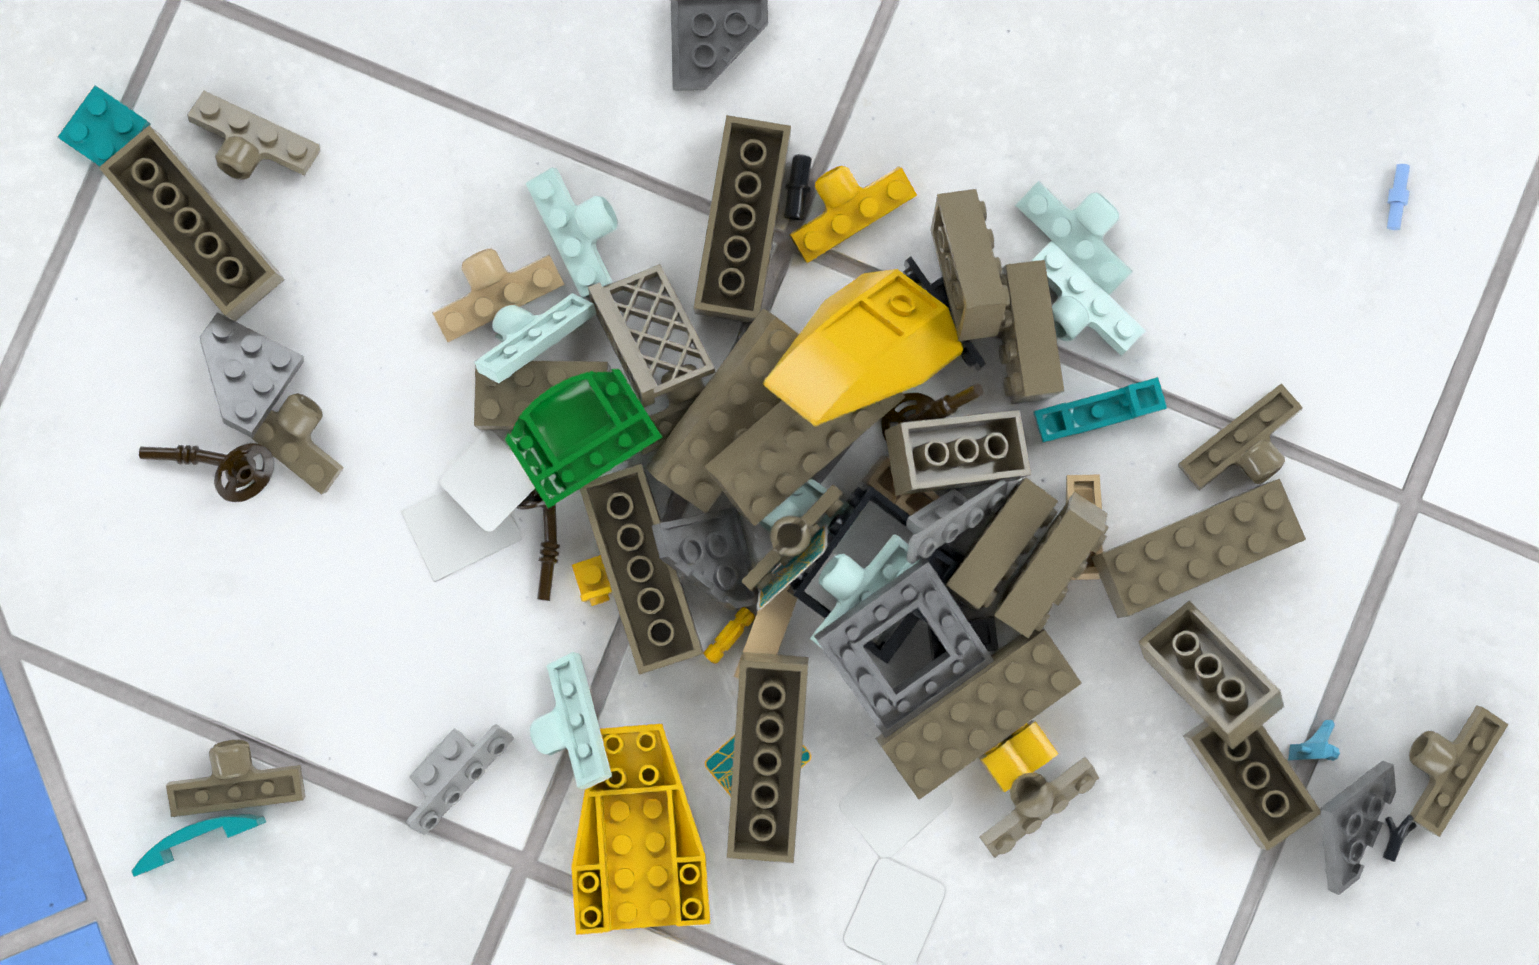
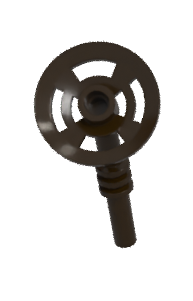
[881,383,984,443]
[139,443,274,503]
[516,489,560,601]

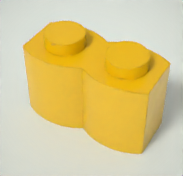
[979,720,1059,792]

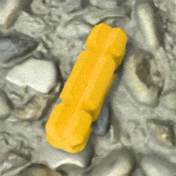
[704,607,755,664]

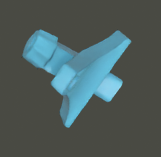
[1288,720,1340,761]

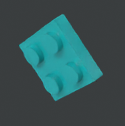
[57,85,151,166]

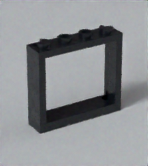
[787,484,965,664]

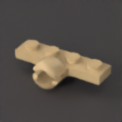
[432,248,565,342]

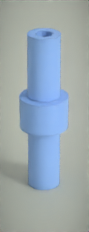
[1387,164,1410,230]

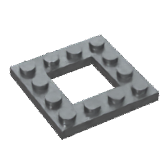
[814,558,994,738]

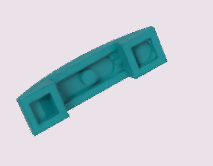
[1033,377,1167,443]
[131,814,266,877]

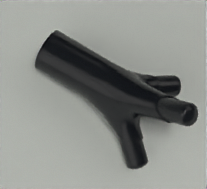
[1382,815,1417,862]

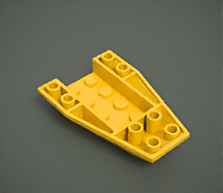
[763,269,963,426]
[571,723,711,935]

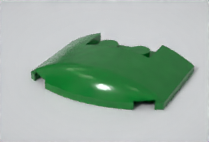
[505,369,662,508]

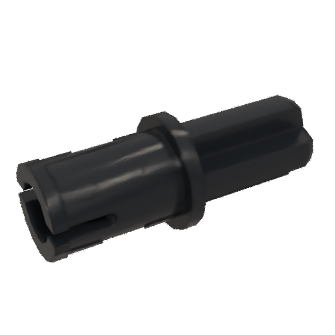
[783,154,812,221]

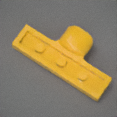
[789,166,917,263]

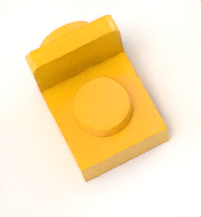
[572,555,613,606]

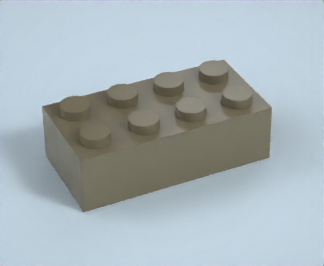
[930,189,1010,341]
[999,260,1064,404]
[474,360,611,430]
[885,410,1032,496]
[945,477,1059,610]
[994,492,1109,638]
[1138,600,1284,749]
[1183,721,1321,851]

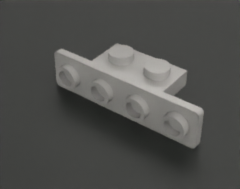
[906,479,1008,564]
[405,724,514,835]

